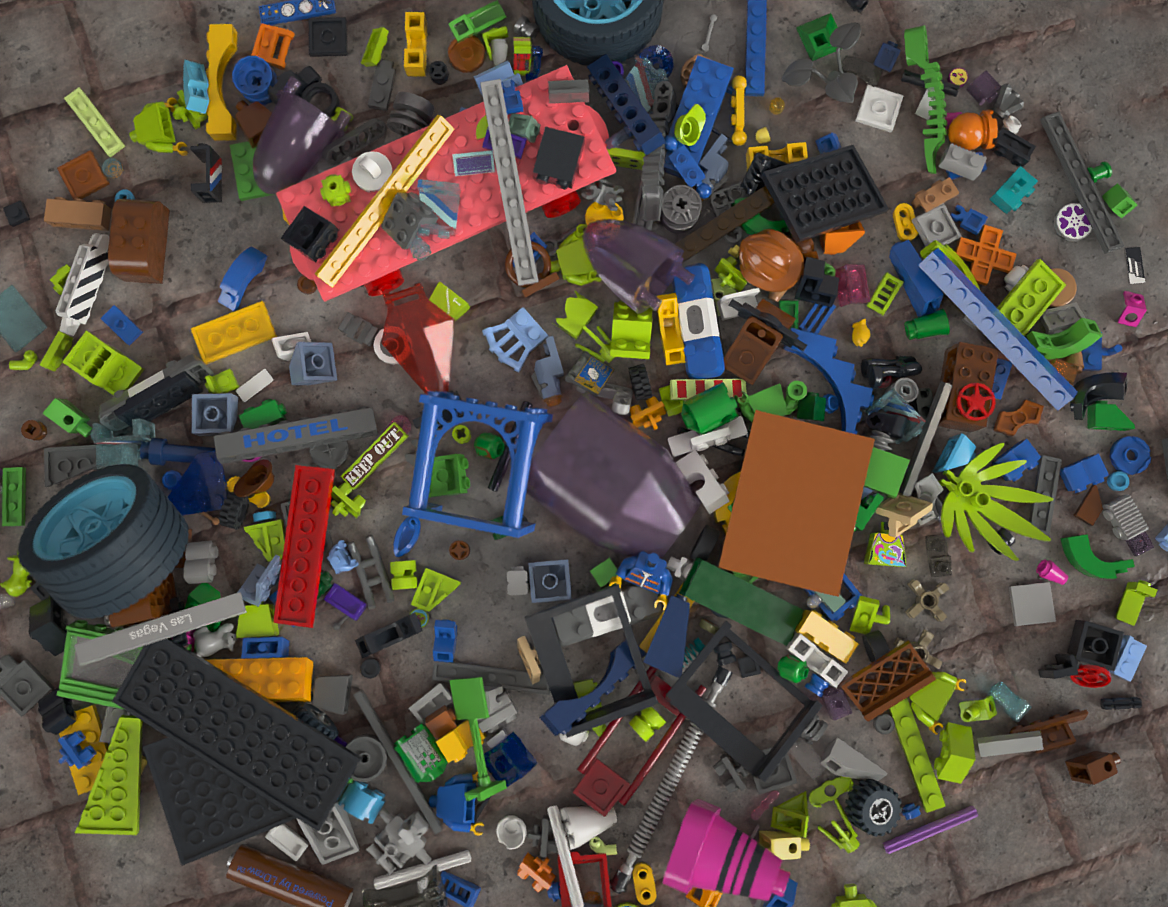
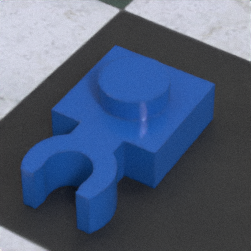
[501,80,524,115]
[950,205,988,235]

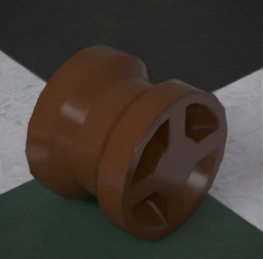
[21,420,47,441]
[449,540,470,560]

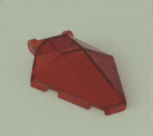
[381,282,455,394]

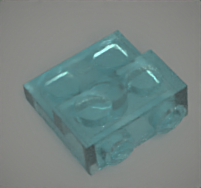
[96,444,142,471]

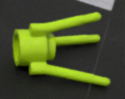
[575,325,615,363]
[818,799,860,853]

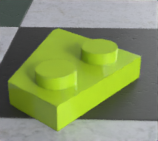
[411,568,461,612]

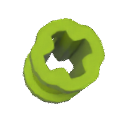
[452,425,471,444]

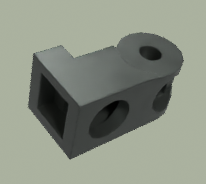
[912,388,933,427]

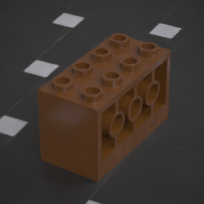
[938,342,999,433]
[109,571,177,627]

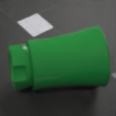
[904,308,950,340]

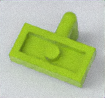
[849,596,890,634]

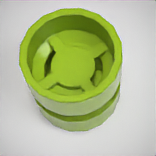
[390,560,418,590]
[628,706,666,742]

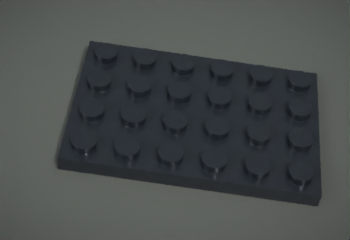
[761,144,889,243]

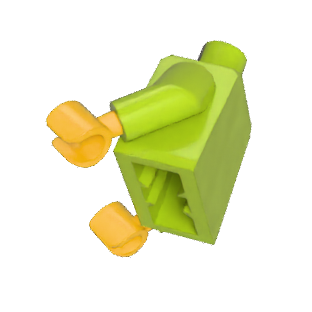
[129,97,188,156]
[909,672,966,735]

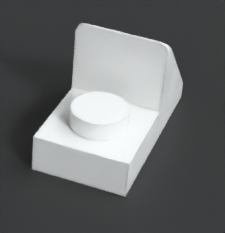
[271,332,311,361]

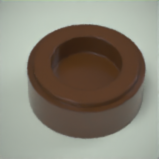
[297,275,317,295]

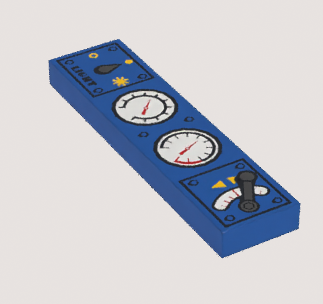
[259,0,336,25]

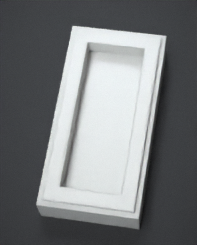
[265,824,310,861]

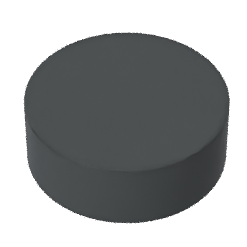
[873,713,895,734]

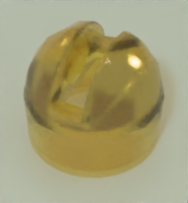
[769,97,785,114]

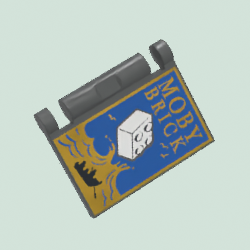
[565,351,615,397]

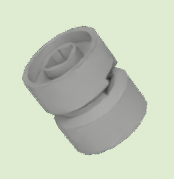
[884,378,919,405]

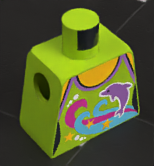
[864,522,906,567]

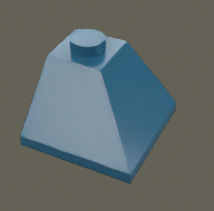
[932,433,976,473]

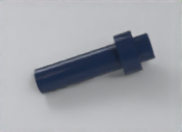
[140,438,222,466]

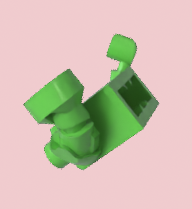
[734,381,807,423]

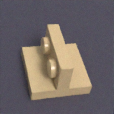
[876,492,933,538]
[517,636,541,684]

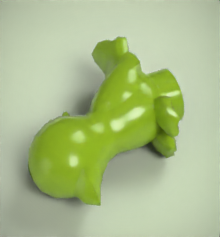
[0,551,32,597]

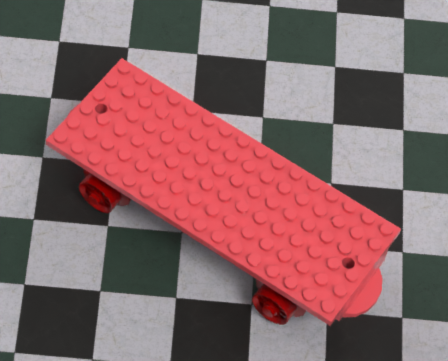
[276,65,616,302]

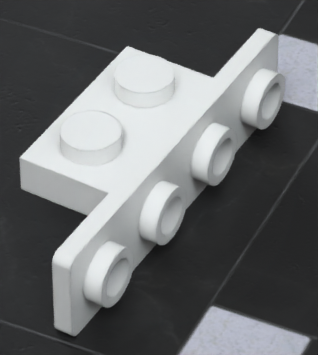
[668,416,748,457]

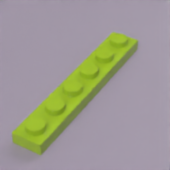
[889,698,946,813]

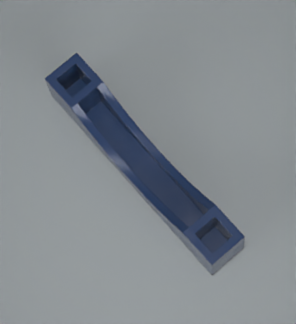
[539,639,646,736]

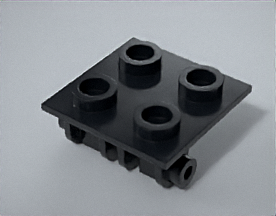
[740,152,789,195]

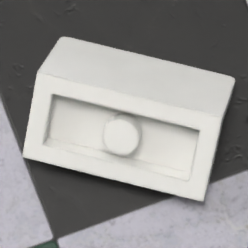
[717,288,760,320]

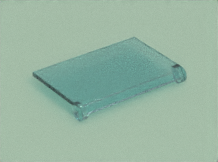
[0,285,48,352]

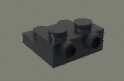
[280,206,339,263]

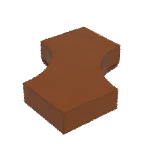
[993,400,1044,437]

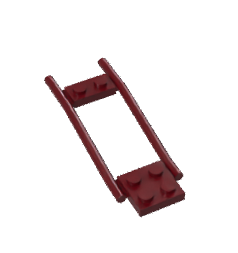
[572,666,707,817]

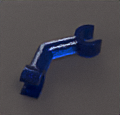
[525,46,543,83]

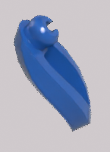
[393,516,421,557]

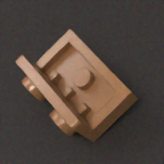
[911,177,959,213]

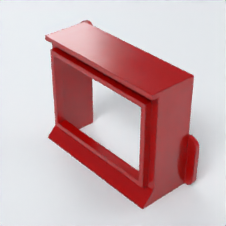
[558,852,612,907]

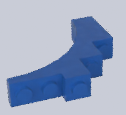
[783,328,874,435]

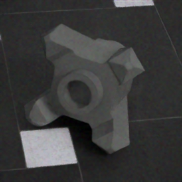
[992,83,1024,120]

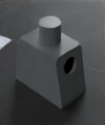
[311,674,353,715]

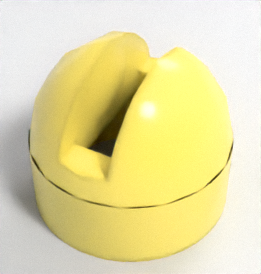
[756,127,771,144]

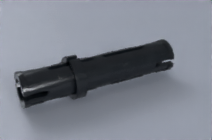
[901,69,960,97]

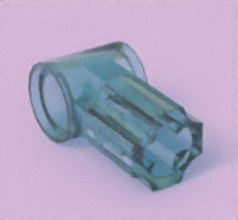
[988,681,1032,722]

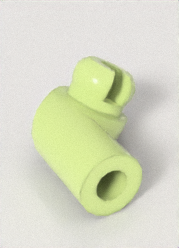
[589,836,617,856]

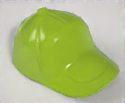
[674,104,706,146]

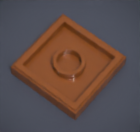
[57,150,110,200]

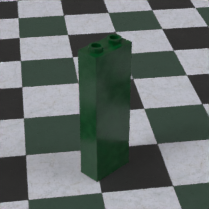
[679,557,804,646]

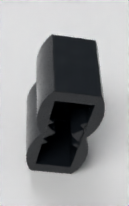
[38,687,77,735]

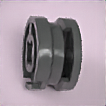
[800,714,828,745]

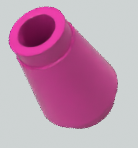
[1036,560,1068,585]

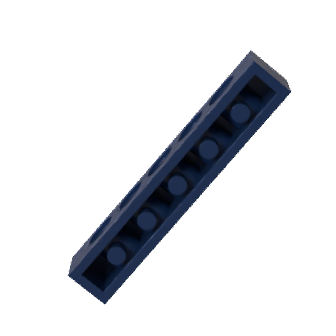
[587,54,666,155]

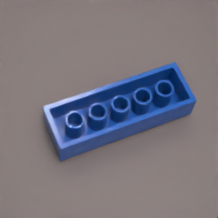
[663,55,734,179]

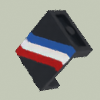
[190,143,222,203]

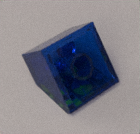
[484,731,538,787]

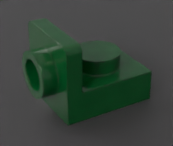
[317,570,334,600]

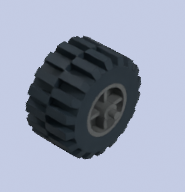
[291,702,339,740]
[845,779,902,837]

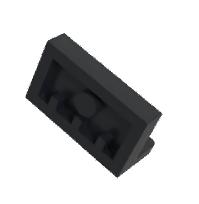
[1038,653,1079,679]

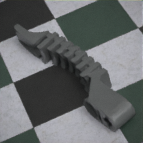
[641,81,677,221]

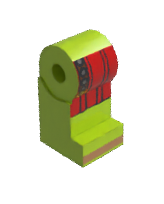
[514,37,532,76]

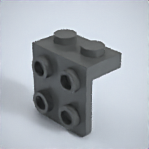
[381,192,438,249]

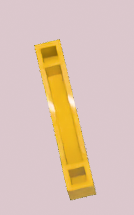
[206,24,237,141]

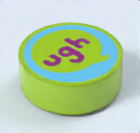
[410,608,429,627]

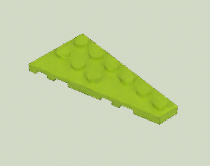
[75,715,143,835]

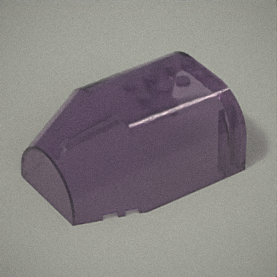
[526,391,702,559]

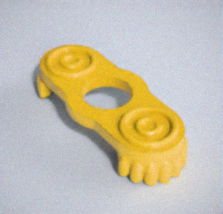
[227,476,271,508]

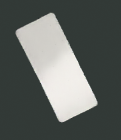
[915,89,935,120]

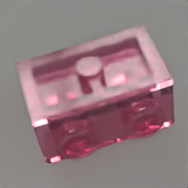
[835,265,870,307]

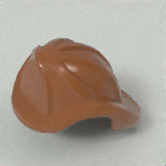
[739,229,804,292]

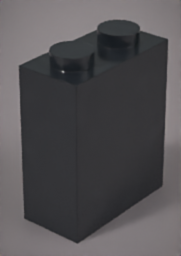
[533,127,585,189]

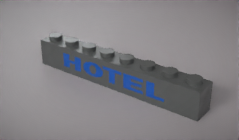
[214,406,378,464]

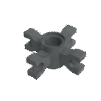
[581,179,625,211]

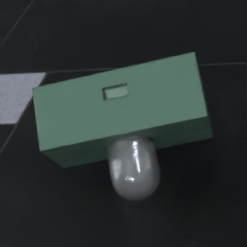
[807,590,846,612]

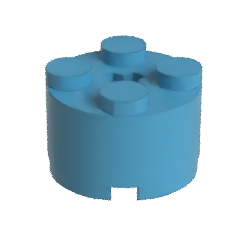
[338,781,386,824]

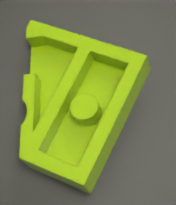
[244,520,285,562]

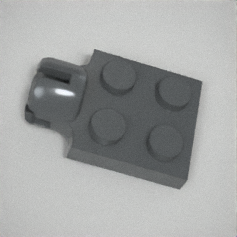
[0,654,54,717]

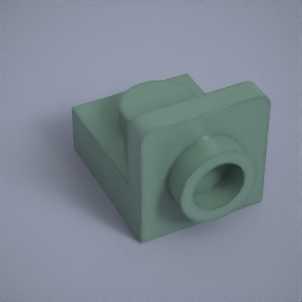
[509,113,540,143]

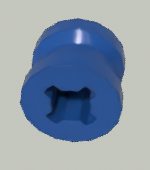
[804,673,830,698]

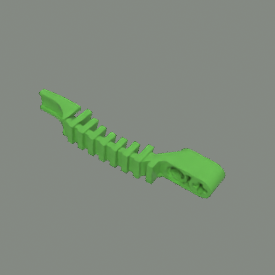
[904,25,948,174]

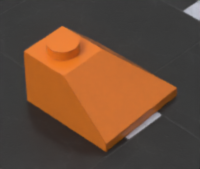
[820,222,865,255]

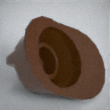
[233,459,275,497]

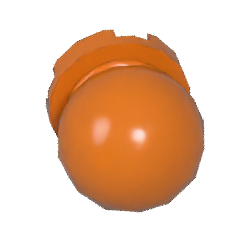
[948,109,997,151]

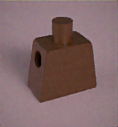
[235,100,282,149]
[1065,751,1121,785]

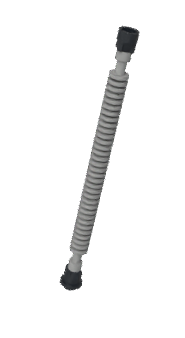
[609,666,733,894]

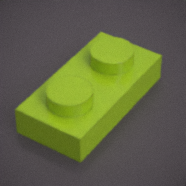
[361,27,389,67]
[40,331,74,372]

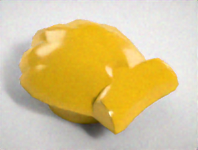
[852,319,870,347]

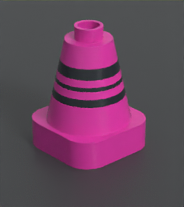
[663,799,791,901]

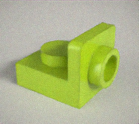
[205,369,239,394]

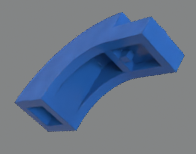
[218,246,268,311]

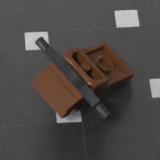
[724,298,807,385]

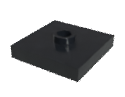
[308,17,348,57]

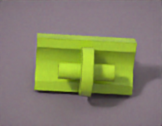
[172,90,208,129]
[714,256,748,292]
[330,482,366,519]

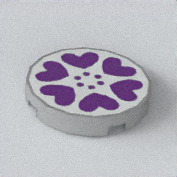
[1054,203,1092,242]

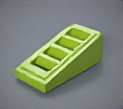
[866,272,904,315]

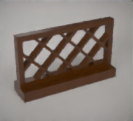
[840,640,936,722]

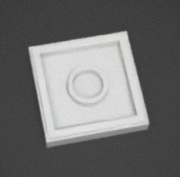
[855,84,903,132]

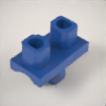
[58,730,97,770]

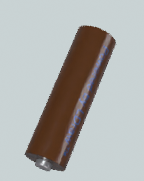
[226,844,354,907]

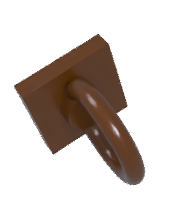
[505,241,560,298]

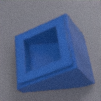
[815,132,841,154]

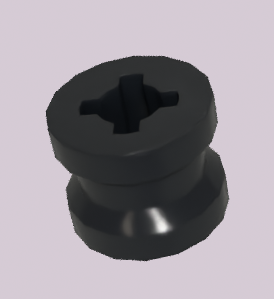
[428,61,449,85]

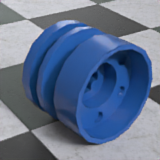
[232,56,278,105]

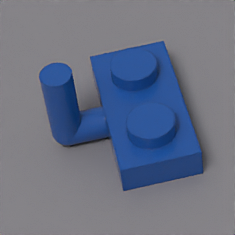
[1081,332,1122,371]

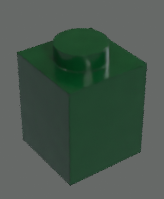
[797,392,826,421]

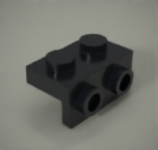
[990,128,1036,168]

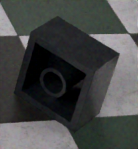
[1067,620,1124,671]

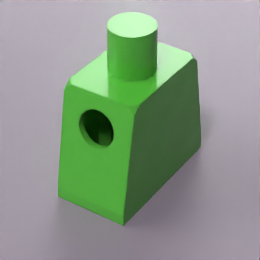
[43,398,94,438]

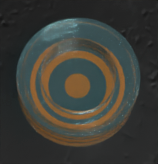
[102,158,123,179]

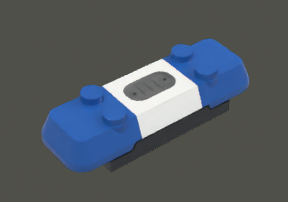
[671,263,725,379]

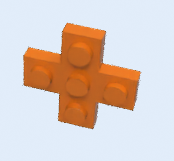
[955,225,1016,286]

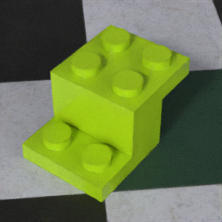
[610,301,652,359]
[63,330,145,396]

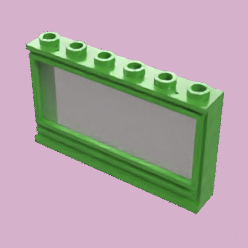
[57,620,192,709]

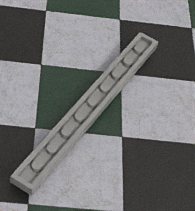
[480,79,538,286]

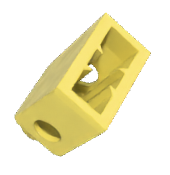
[759,831,810,860]

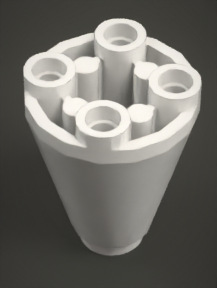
[559,806,617,850]

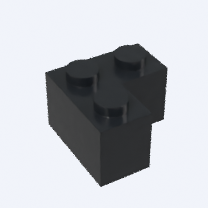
[794,257,839,307]
[28,596,68,656]

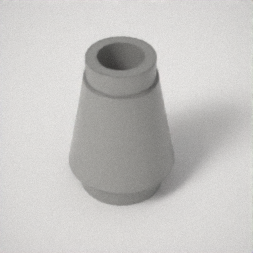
[489,39,508,66]

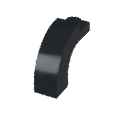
[1070,372,1127,420]
[355,613,423,658]

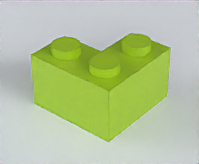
[934,722,976,784]

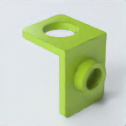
[482,26,508,61]

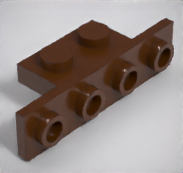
[1009,709,1089,754]

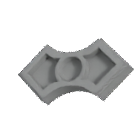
[915,473,944,525]

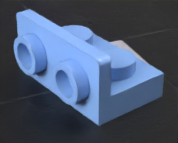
[1108,635,1147,682]

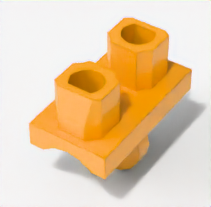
[630,396,666,430]

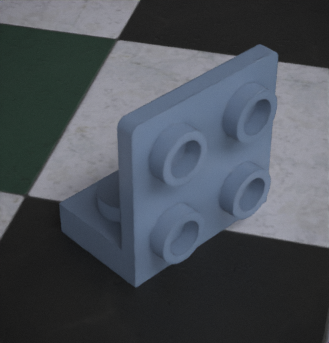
[237,555,281,607]

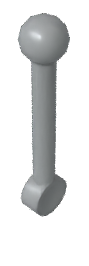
[702,14,717,52]

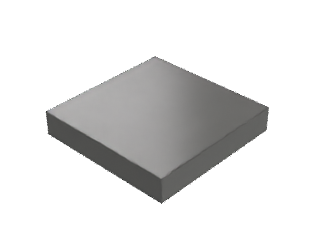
[911,203,962,247]
[1008,582,1056,626]

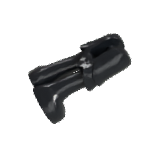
[861,356,922,389]

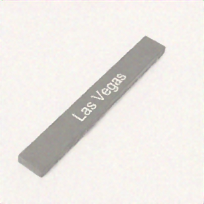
[74,592,246,666]

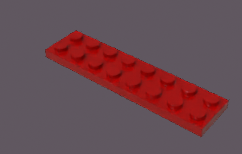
[273,465,335,628]

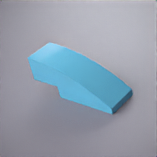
[183,60,210,114]

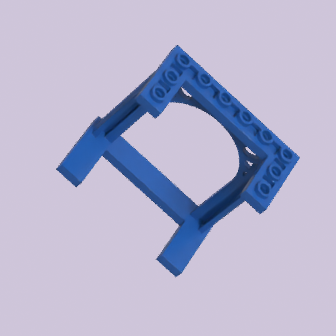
[402,391,553,538]

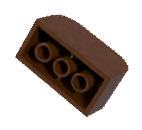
[108,199,170,284]

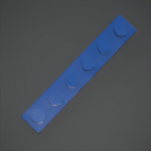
[745,0,767,97]

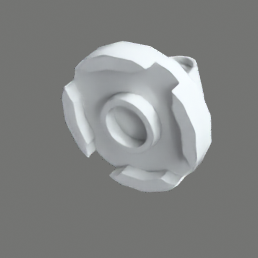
[352,151,393,192]

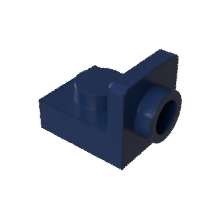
[873,41,901,72]

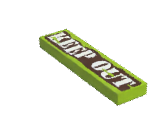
[341,422,409,490]

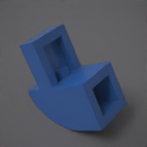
[433,619,457,663]

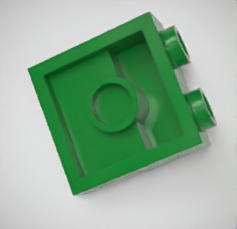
[854,493,884,532]

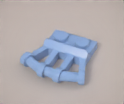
[482,307,548,373]

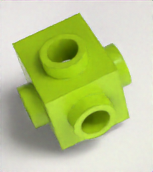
[320,174,351,207]

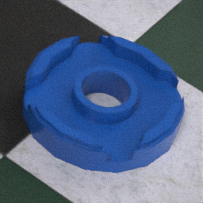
[1110,436,1151,475]

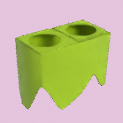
[552,290,598,340]

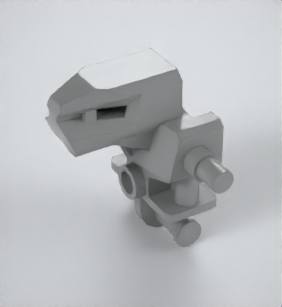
[366,807,431,875]

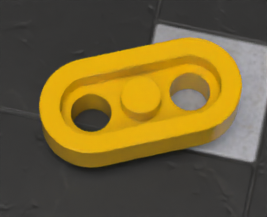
[893,203,918,242]
[632,862,656,905]

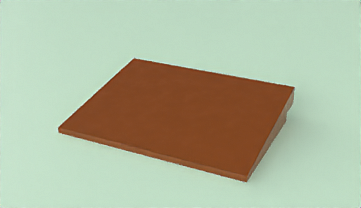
[718,410,875,597]

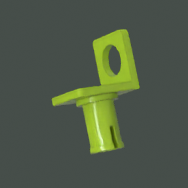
[959,695,997,722]

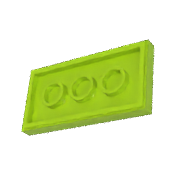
[997,259,1066,336]

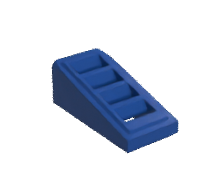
[434,871,481,907]

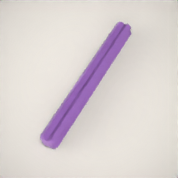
[883,806,978,854]

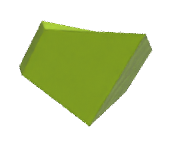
[771,791,809,837]

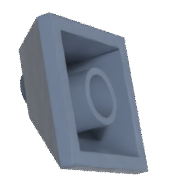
[289,342,337,385]

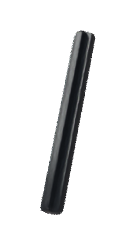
[488,401,533,492]

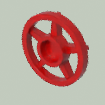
[956,383,995,421]
[1070,664,1111,688]

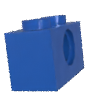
[242,637,289,659]

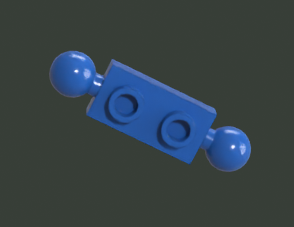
[664,135,712,199]

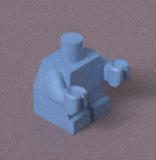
[326,540,359,574]

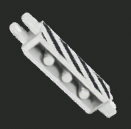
[56,233,110,336]

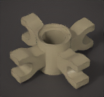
[905,579,950,622]
[893,629,943,671]

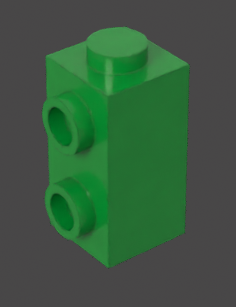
[239,399,287,429]

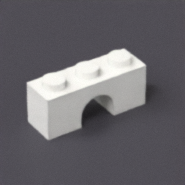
[676,450,729,514]
[785,632,848,688]

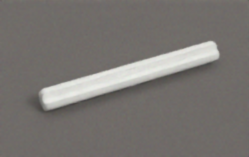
[547,805,584,907]
[374,850,471,890]

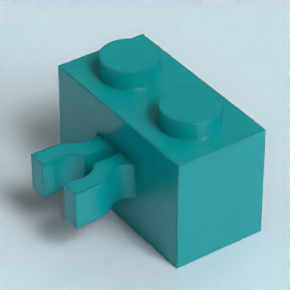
[989,166,1038,214]

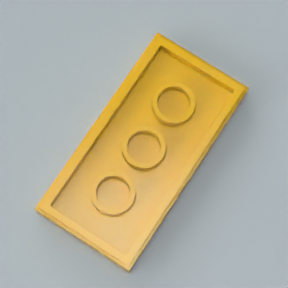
[191,301,277,364]

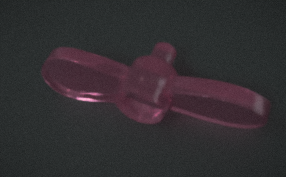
[751,790,779,820]

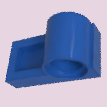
[992,358,1012,400]

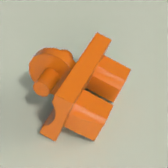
[517,853,555,892]

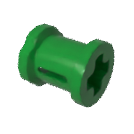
[1087,161,1112,183]

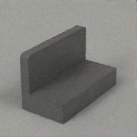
[548,79,589,104]

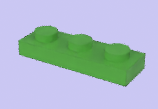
[2,467,26,527]

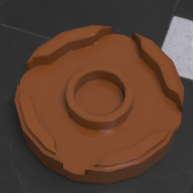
[448,35,485,73]

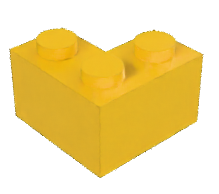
[436,719,487,763]

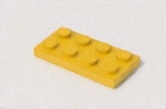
[59,704,109,795]

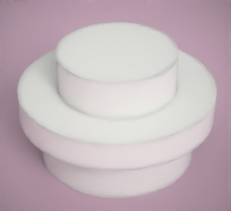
[1003,116,1021,134]

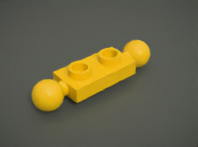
[731,75,747,146]

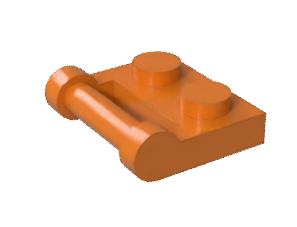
[251,23,295,70]

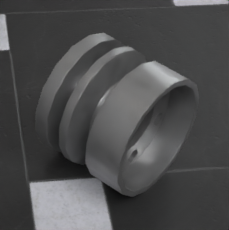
[386,92,435,137]
[660,185,702,234]

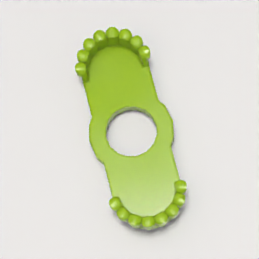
[809,776,854,808]

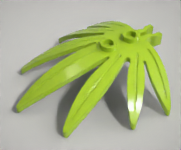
[938,443,1054,561]

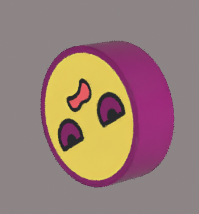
[947,68,968,88]

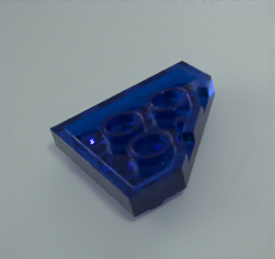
[168,450,228,516]

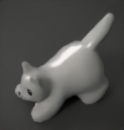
[193,623,238,658]

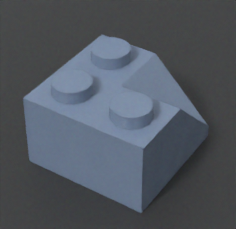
[192,393,238,436]
[528,560,572,603]

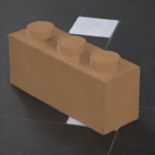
[44,197,111,231]

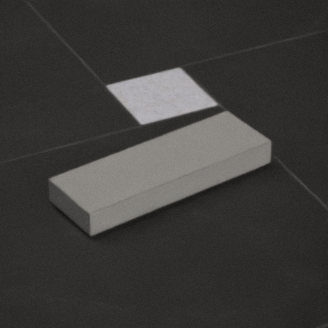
[977,731,1043,757]

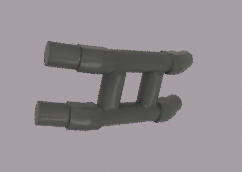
[347,534,394,610]

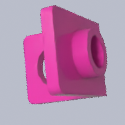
[1118,291,1147,327]

